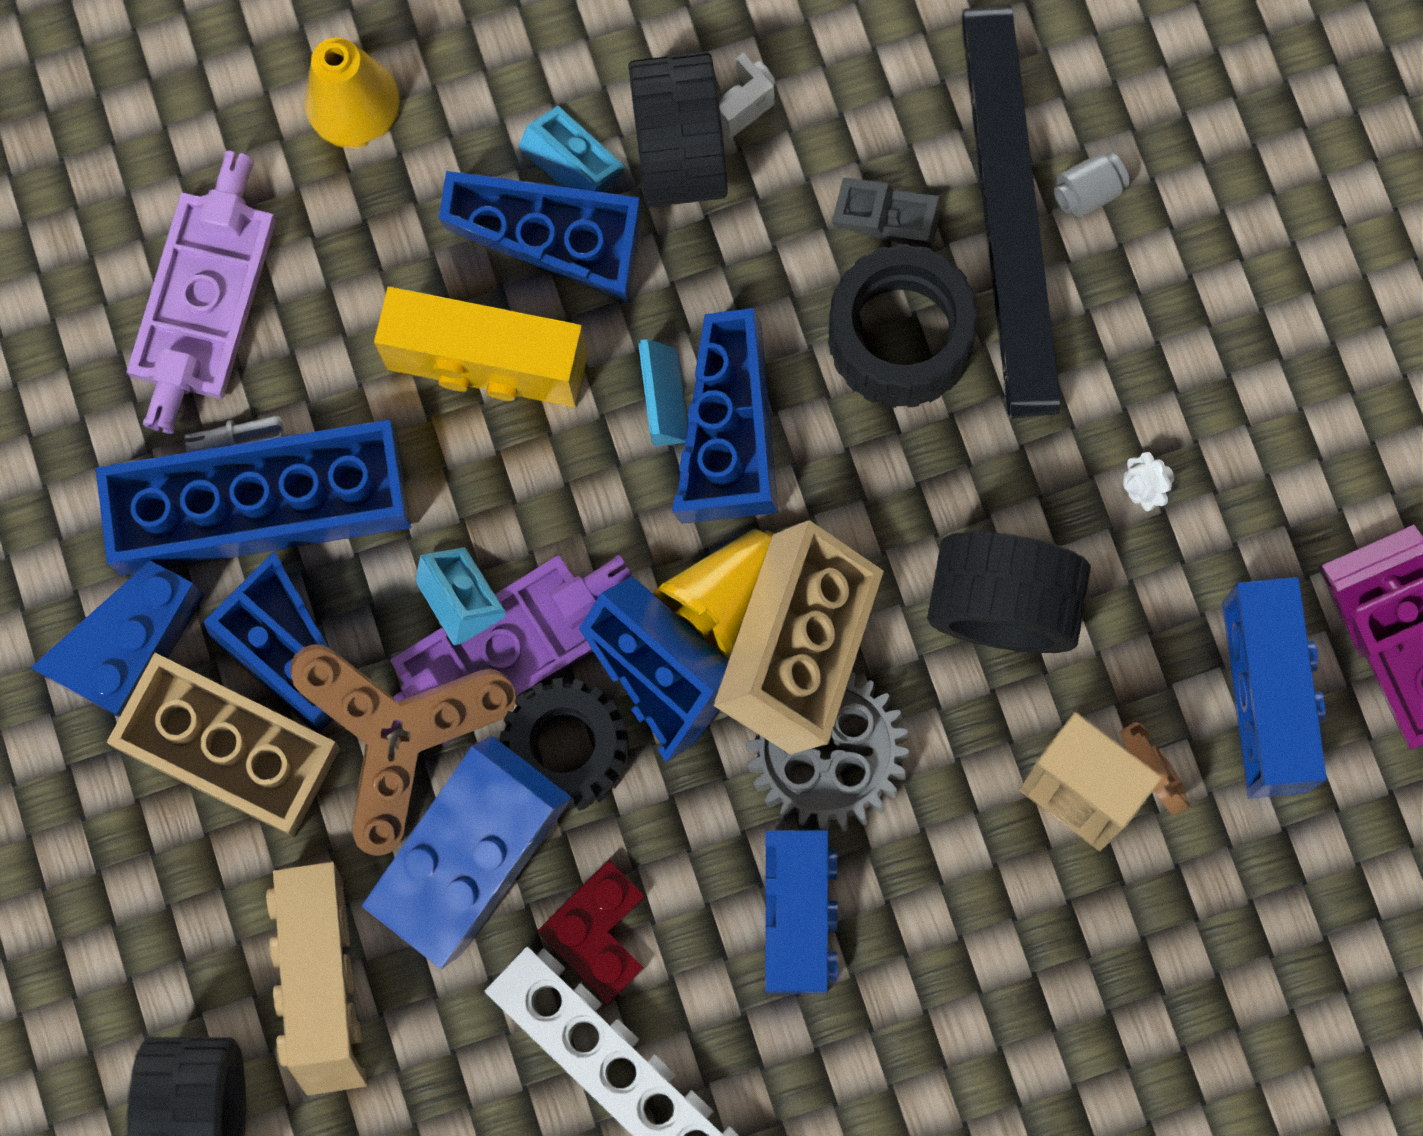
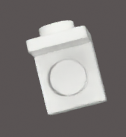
[719,53,775,139]

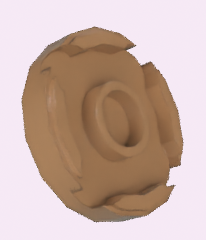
[1120,722,1192,816]

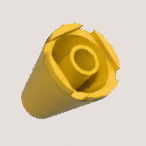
[304,37,400,148]
[653,529,774,659]

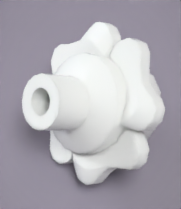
[1123,452,1174,512]

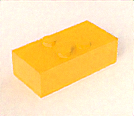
[374,286,588,408]

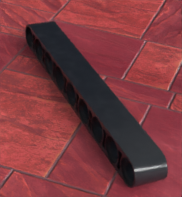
[962,4,1060,419]

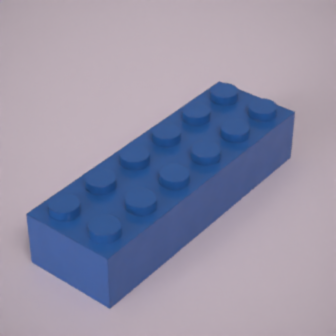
[95,419,412,576]

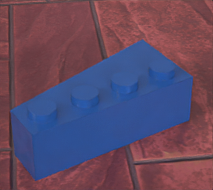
[439,171,643,303]
[672,308,779,524]

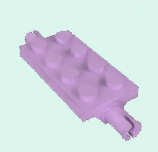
[126,151,277,434]

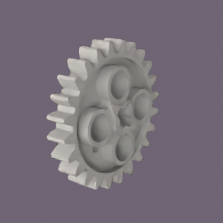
[746,672,910,832]

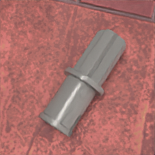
[185,416,285,452]

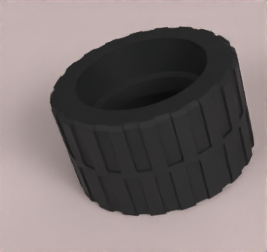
[628,51,728,208]
[828,244,979,408]
[927,531,1091,654]
[126,1037,246,1136]

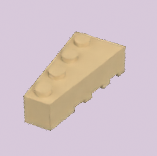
[266,862,367,1096]

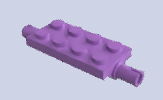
[381,554,633,746]

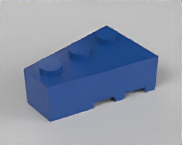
[31,561,205,718]

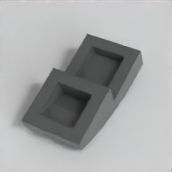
[832,177,943,248]

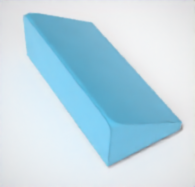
[519,106,626,192]
[638,339,688,447]
[416,547,506,645]

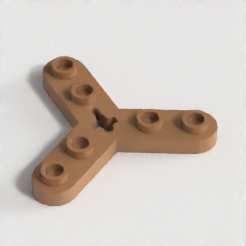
[290,644,516,856]

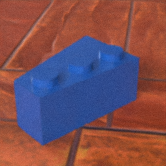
[204,551,333,734]
[579,576,729,763]
[765,830,837,994]

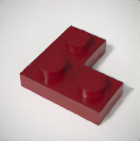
[536,860,645,1005]

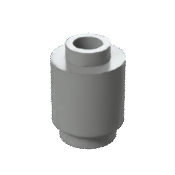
[1054,152,1130,218]

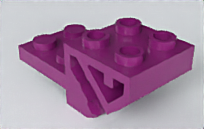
[1318,525,1423,750]

